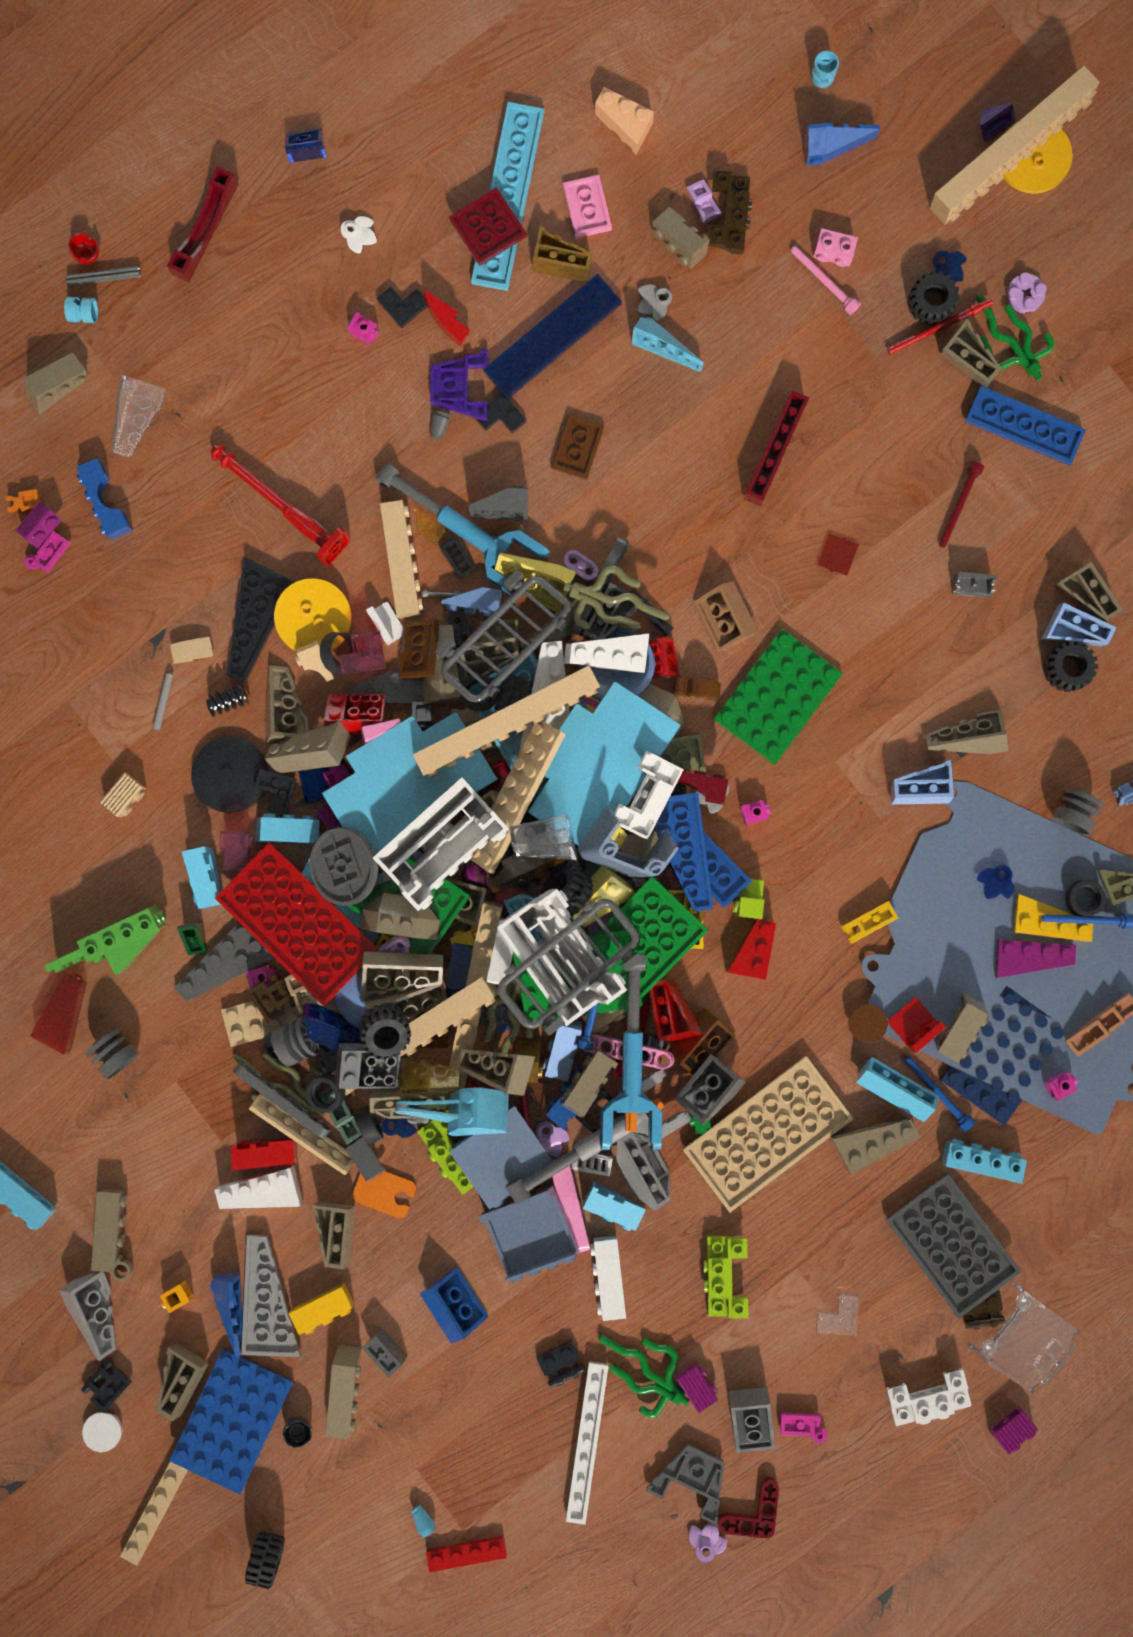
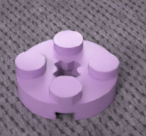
[1006,273,1047,313]

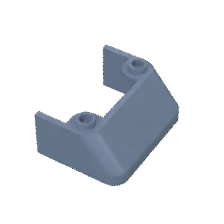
[579,805,679,878]

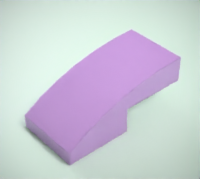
[687,179,721,224]

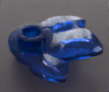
[933,251,967,282]
[977,865,1014,899]
[381,1118,417,1138]

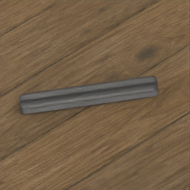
[66,266,141,286]

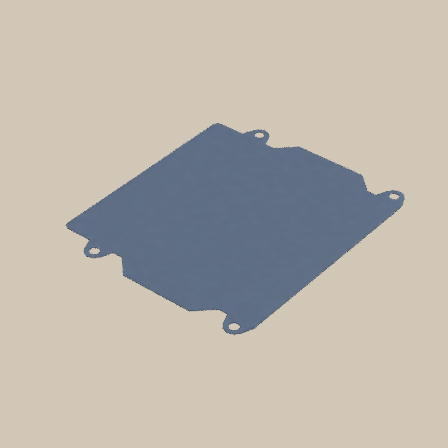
[862,781,1133,1134]

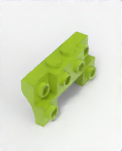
[417,1109,473,1195]
[703,1235,748,1318]

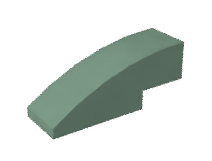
[318,1086,363,1146]

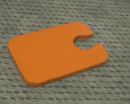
[352,1171,416,1218]

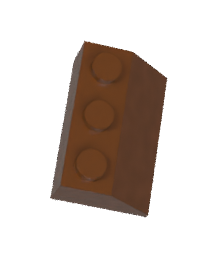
[667,1008,736,1075]

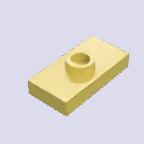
[611,826,627,850]

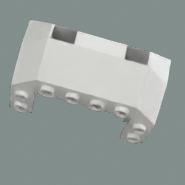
[373,777,509,911]
[497,889,627,1026]

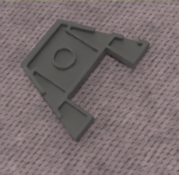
[646,1443,724,1525]

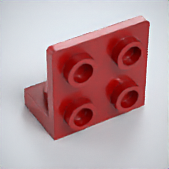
[648,637,680,680]
[887,997,946,1053]

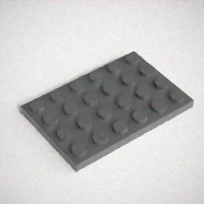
[885,1174,1021,1319]

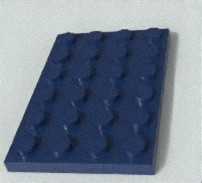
[940,986,1064,1126]

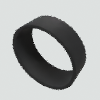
[320,632,359,674]

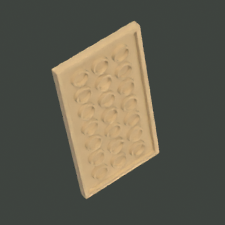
[683,1056,853,1213]

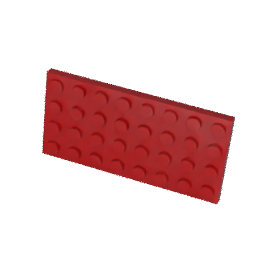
[215,842,379,1006]

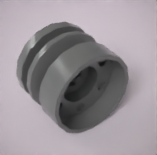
[1052,788,1104,835]
[271,1016,322,1066]
[85,1028,139,1080]

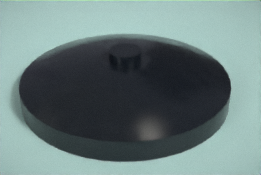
[191,737,269,813]

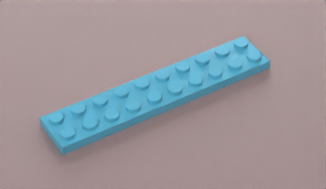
[471,102,545,291]

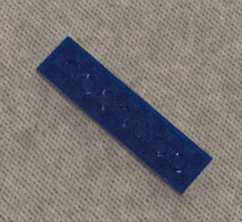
[483,274,622,399]

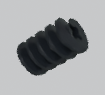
[206,682,250,717]

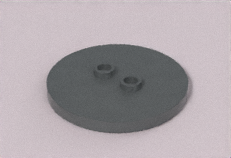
[310,827,378,906]

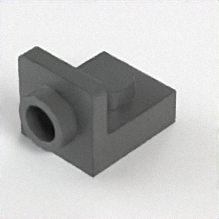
[412,701,433,732]

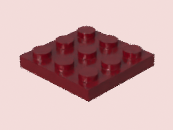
[449,187,527,266]

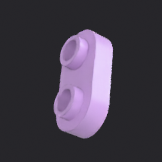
[564,550,598,582]
[377,935,410,953]

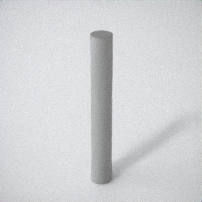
[153,673,173,730]

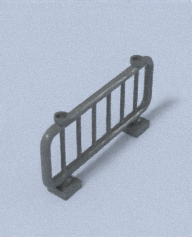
[436,570,571,703]
[498,899,643,1036]

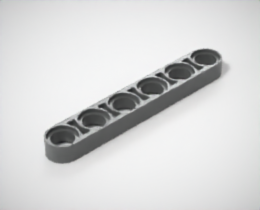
[572,537,629,637]
[233,1062,330,1139]

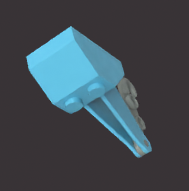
[395,1088,509,1136]

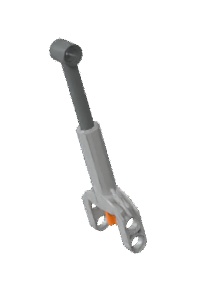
[506,1069,692,1204]

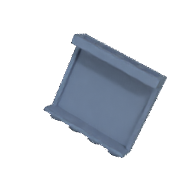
[449,1103,554,1209]
[478,1186,580,1283]

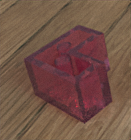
[339,631,386,675]
[220,831,254,871]

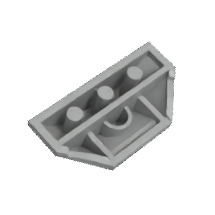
[616,1132,670,1210]

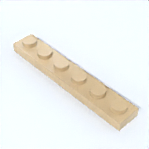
[249,1093,354,1175]
[120,1462,188,1566]

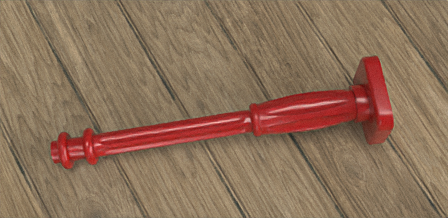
[210,444,351,567]

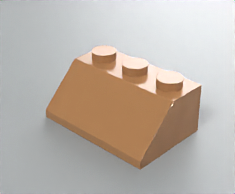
[694,581,758,652]

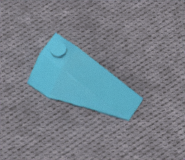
[632,317,704,372]

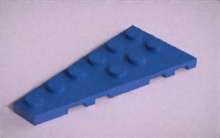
[654,793,714,911]

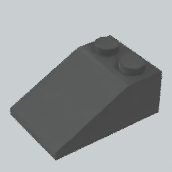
[469,486,529,521]
[675,1054,746,1125]
[728,1387,775,1453]

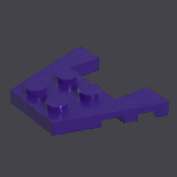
[430,349,488,421]

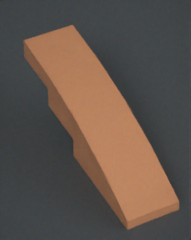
[1065,992,1133,1057]

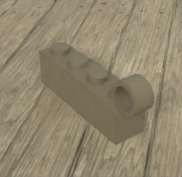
[91,1188,133,1281]

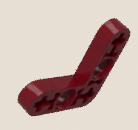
[717,1477,779,1539]

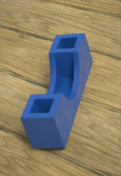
[76,458,133,540]

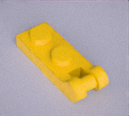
[841,901,898,944]

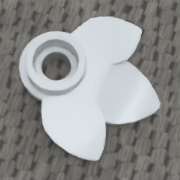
[340,216,377,254]

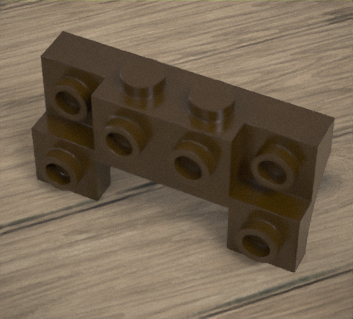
[708,170,752,254]
[485,829,565,893]

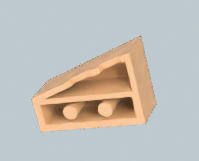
[595,87,654,155]

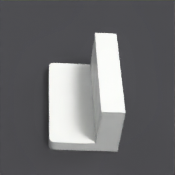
[366,602,404,646]

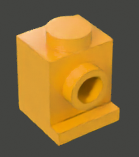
[160,1280,194,1313]

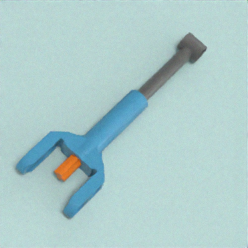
[375,463,550,596]
[600,953,662,1150]

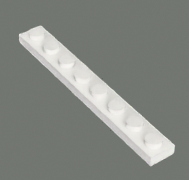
[566,1361,608,1524]

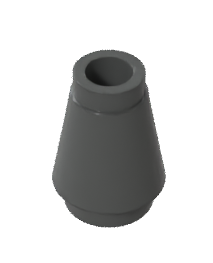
[430,410,451,441]

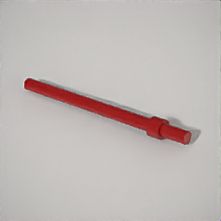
[887,298,994,355]

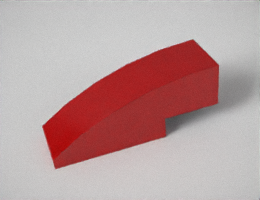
[423,290,470,347]

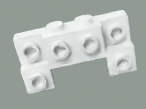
[614,751,683,840]
[886,1368,972,1426]

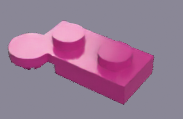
[24,530,71,573]
[780,1412,827,1443]

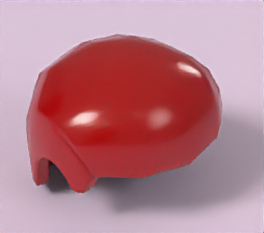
[68,233,100,265]

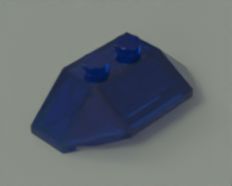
[303,1003,362,1051]

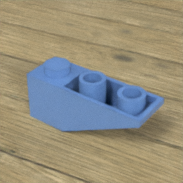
[441,587,502,618]

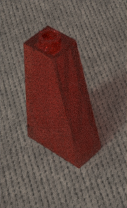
[30,973,87,1055]

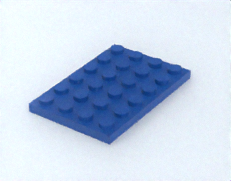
[169,1348,294,1495]

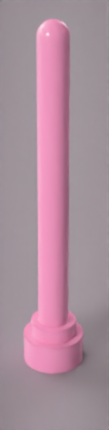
[791,246,861,315]

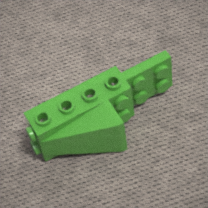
[44,904,167,975]

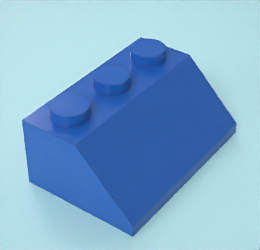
[419,1267,489,1344]

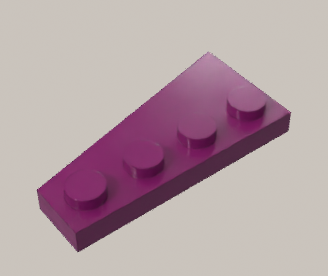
[995,939,1076,978]

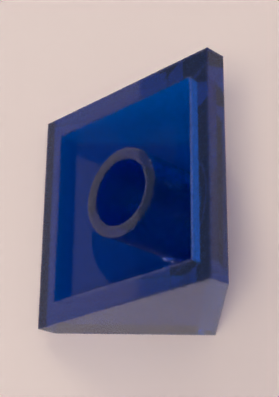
[284,128,327,163]
[298,767,330,804]

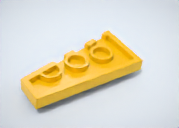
[1013,894,1093,942]

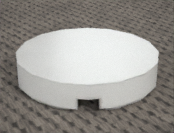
[82,1411,123,1452]

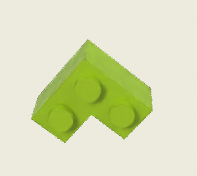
[732,879,764,919]

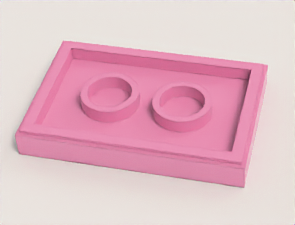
[563,174,612,239]

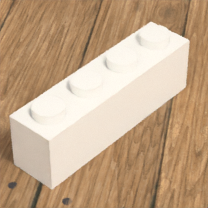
[590,1235,626,1321]

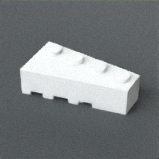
[564,634,649,673]

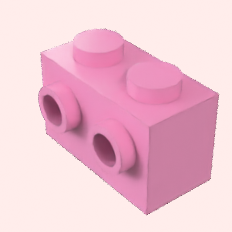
[813,228,858,267]

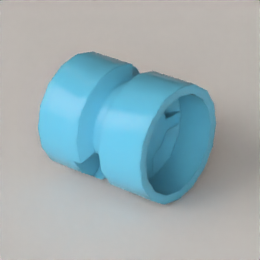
[811,51,839,88]
[64,297,98,323]

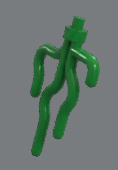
[976,294,1055,381]
[598,1334,690,1418]

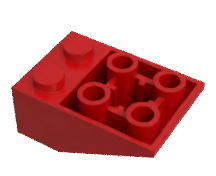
[324,694,386,735]

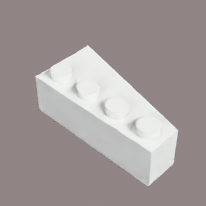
[215,1165,304,1209]

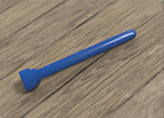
[1041,913,1133,929]
[577,957,608,1050]
[904,1056,976,1132]

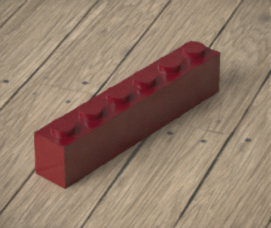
[744,390,809,507]

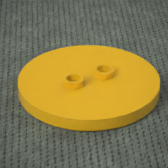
[1003,122,1073,194]
[274,579,351,652]

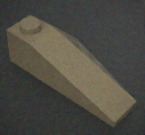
[422,624,462,705]
[265,665,309,745]
[926,709,1008,754]

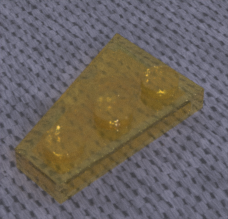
[400,1056,461,1093]

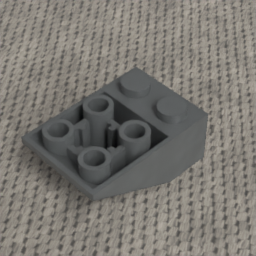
[335,1043,401,1089]

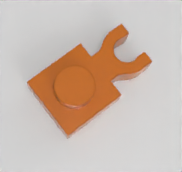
[5,489,41,513]

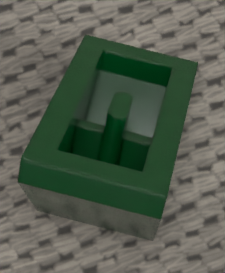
[177,923,207,955]

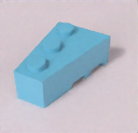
[255,814,319,843]
[182,846,222,909]
[583,1181,646,1231]

